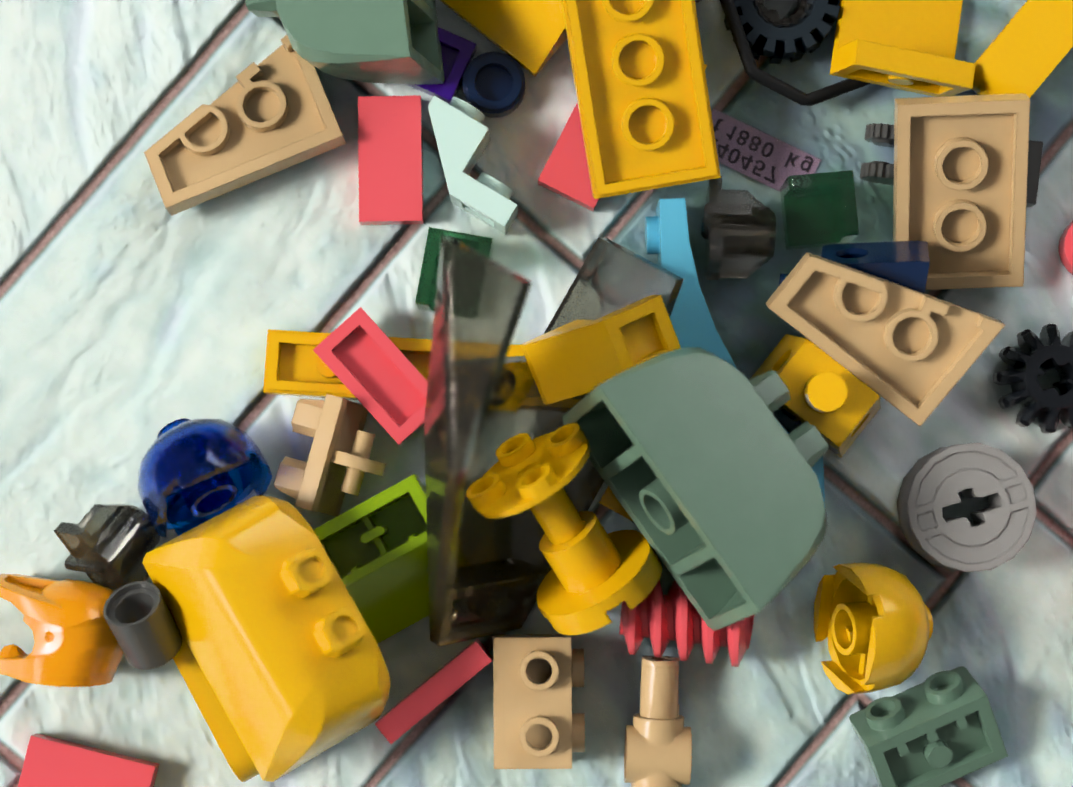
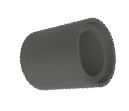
[103,581,182,670]

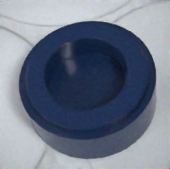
[462,52,525,118]

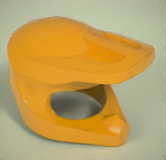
[0,574,124,687]

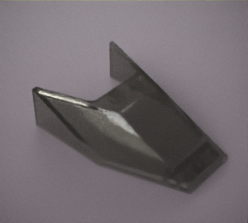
[424,237,684,647]

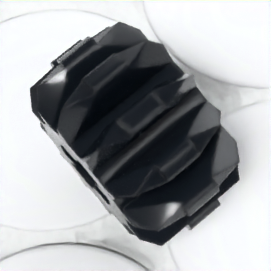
[993,324,1073,433]

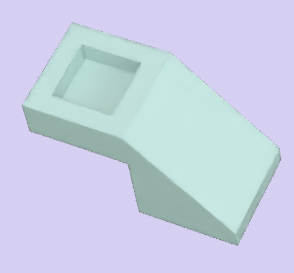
[428,96,518,235]

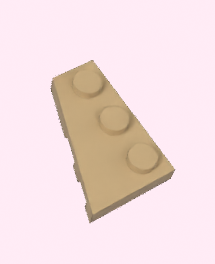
[144,35,347,216]
[765,252,1005,426]

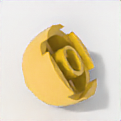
[813,563,933,695]

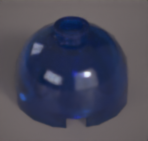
[138,418,272,538]

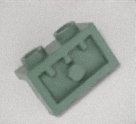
[849,666,1008,787]

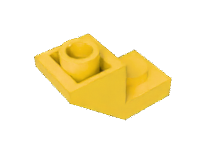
[520,295,681,405]

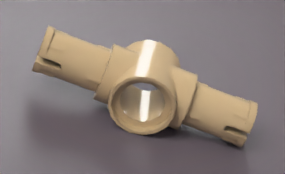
[624,656,692,787]

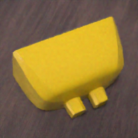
[142,495,391,782]

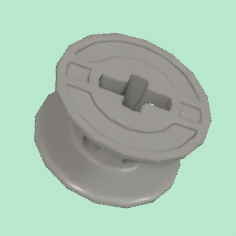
[897,443,1037,572]

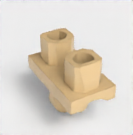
[274,394,387,517]

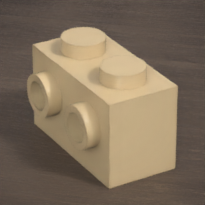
[493,634,585,769]

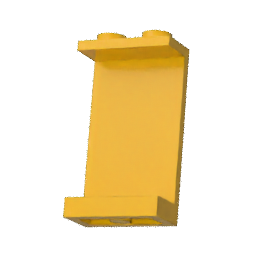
[829,0,976,97]

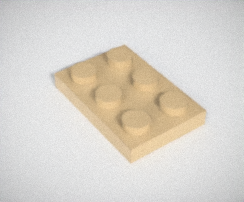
[893,93,1030,290]

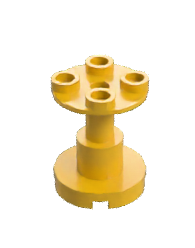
[466,423,662,635]

